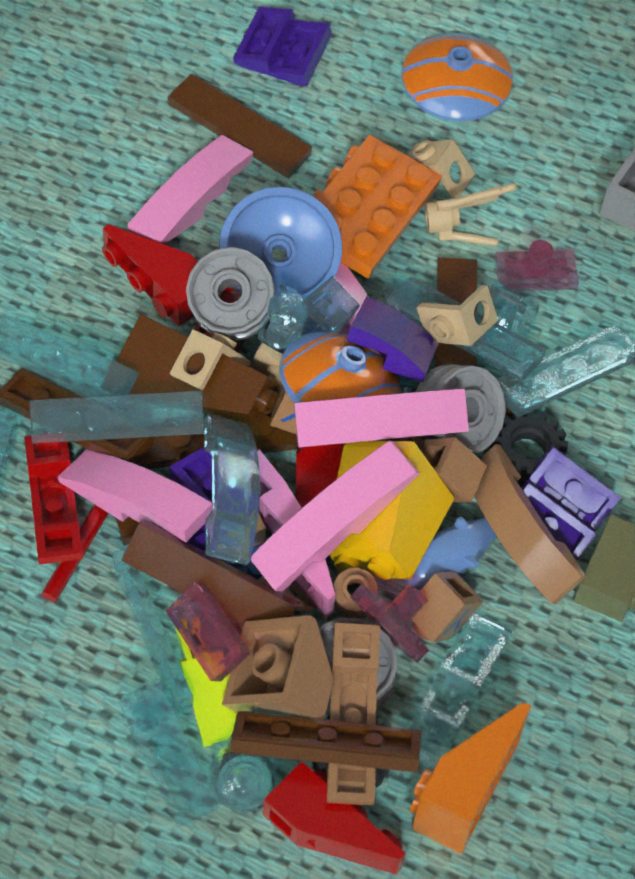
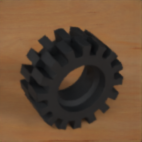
[490,409,568,487]

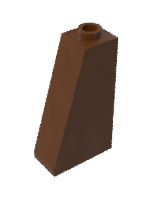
[102,314,279,422]

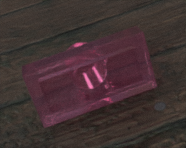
[495,240,579,292]
[165,582,251,682]
[350,584,429,664]

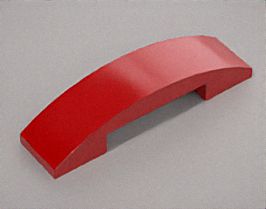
[24,432,83,565]

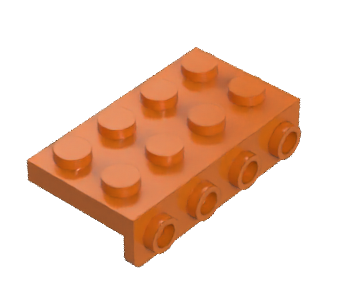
[313,134,442,279]

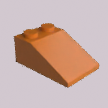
[409,702,531,854]

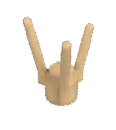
[425,183,516,246]

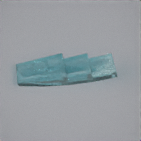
[408,613,512,775]

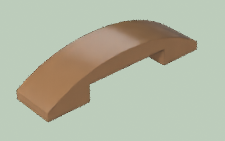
[474,444,587,604]
[327,623,380,805]

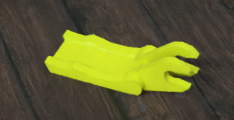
[175,616,237,747]

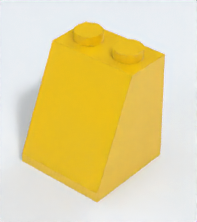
[329,441,455,580]

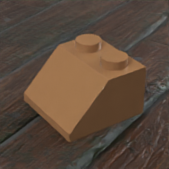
[222,615,334,720]

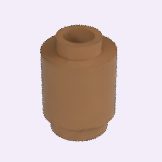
[334,568,378,619]

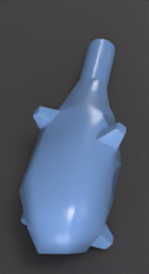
[401,517,497,590]

